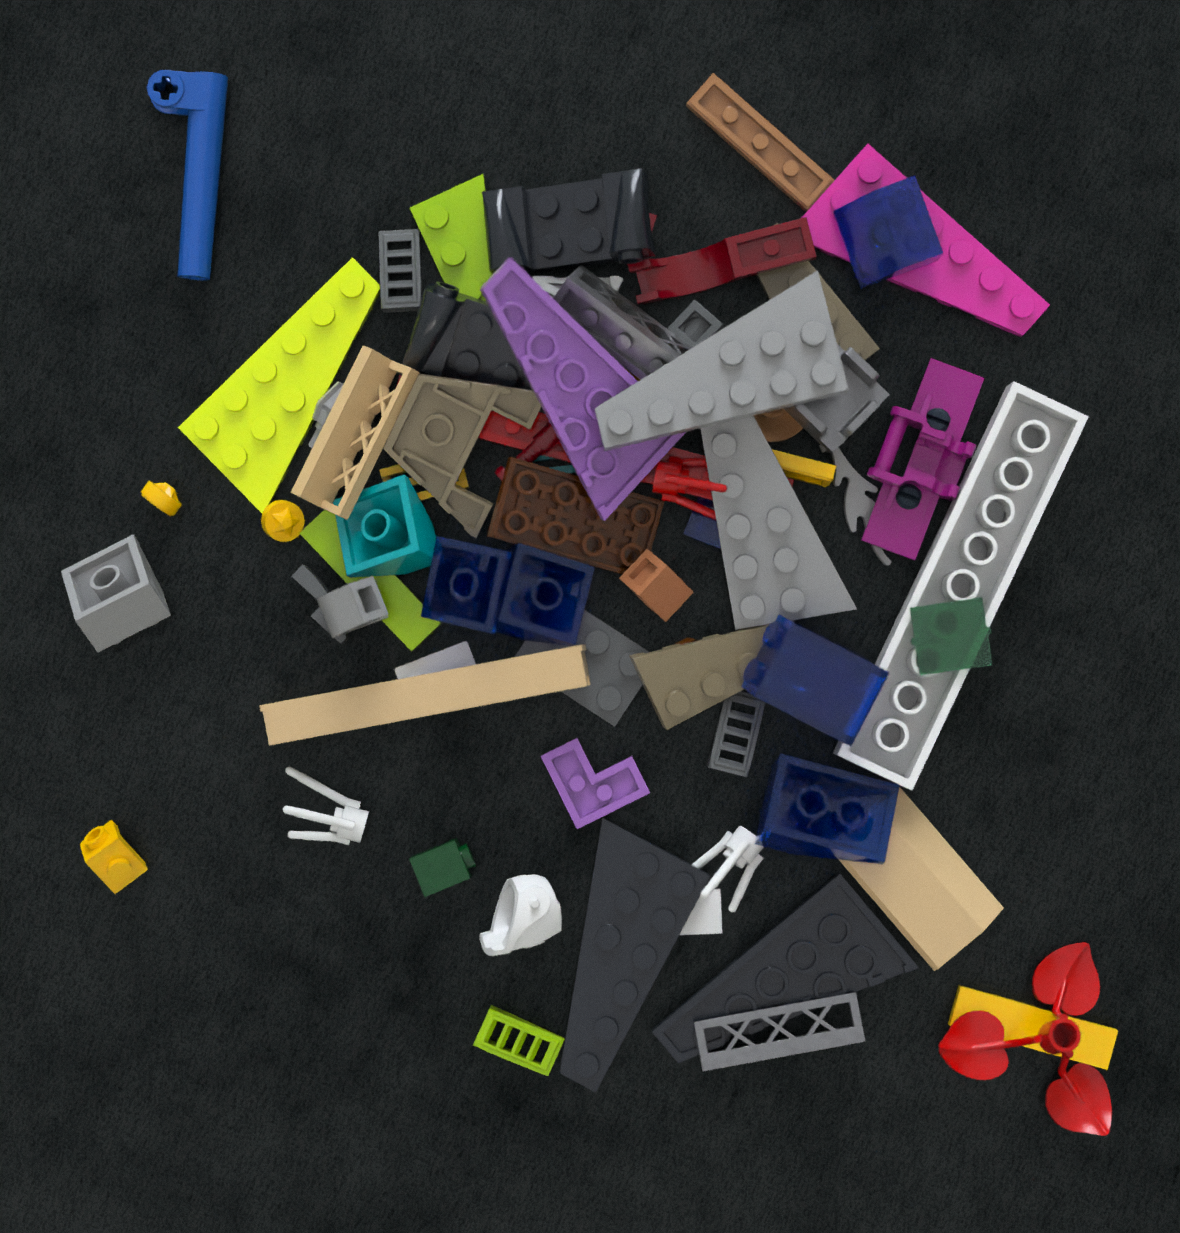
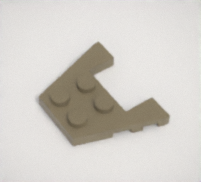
[383,374,542,538]

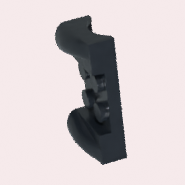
[482,168,656,274]
[402,282,545,414]

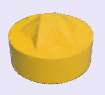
[141,480,182,517]
[261,500,305,542]

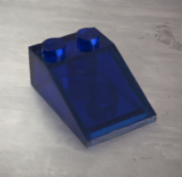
[755,754,900,864]

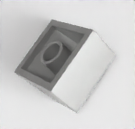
[61,534,171,652]

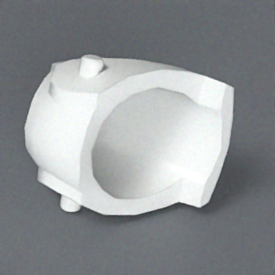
[479,874,562,956]

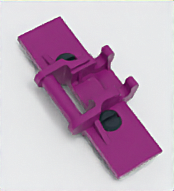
[861,358,984,561]

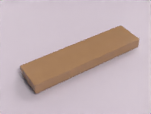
[686,73,835,212]

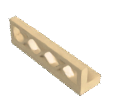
[291,346,420,520]

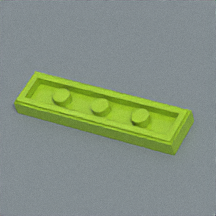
[300,510,442,651]

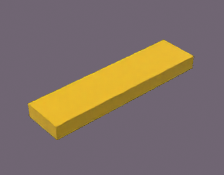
[948,985,1118,1070]

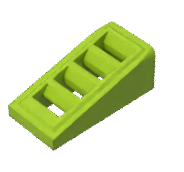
[473,1005,565,1076]

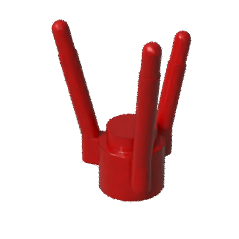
[652,456,727,520]

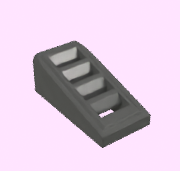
[379,229,423,313]
[707,691,766,777]

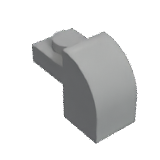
[317,576,389,638]

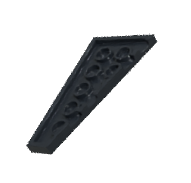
[560,817,711,1093]
[651,872,919,1063]

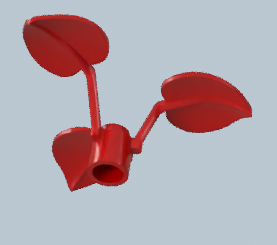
[938,942,1112,1136]

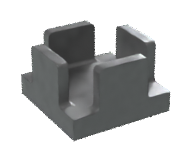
[783,344,890,454]

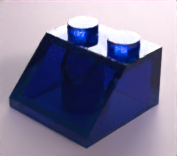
[832,176,943,289]
[421,536,511,634]
[485,543,595,646]

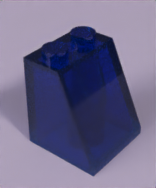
[741,614,890,746]

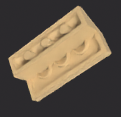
[827,784,1004,971]

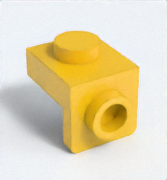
[80,820,148,894]

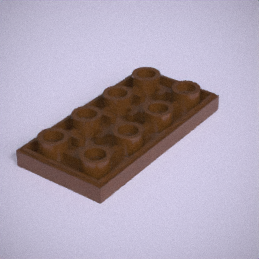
[487,457,664,575]

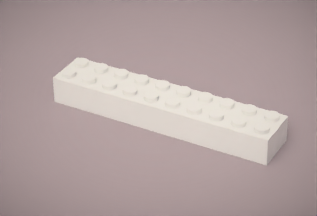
[833,382,1088,790]

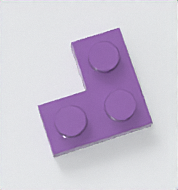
[541,738,650,829]

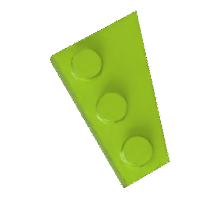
[410,174,493,301]

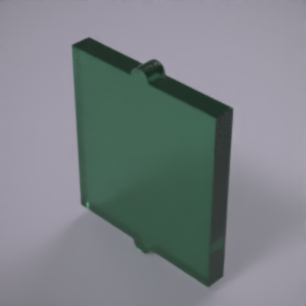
[909,597,992,675]

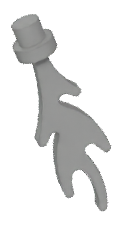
[819,442,891,565]

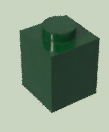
[409,838,476,897]

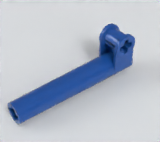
[147,70,228,280]

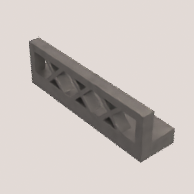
[553,265,692,380]
[694,992,865,1071]

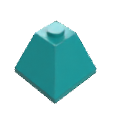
[333,475,441,578]

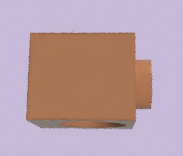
[619,549,693,622]

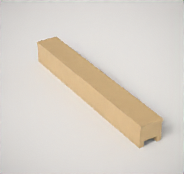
[260,644,591,745]

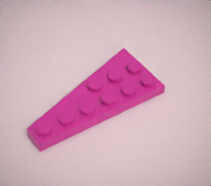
[802,144,1050,337]

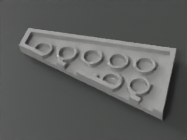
[595,270,849,451]
[700,415,857,630]

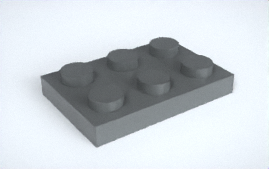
[515,592,649,727]

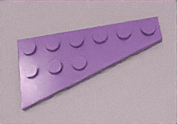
[480,258,686,521]

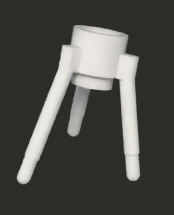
[283,767,369,845]
[692,826,765,912]

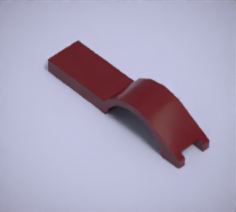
[628,217,817,305]

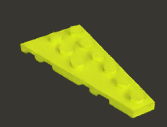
[178,257,380,513]

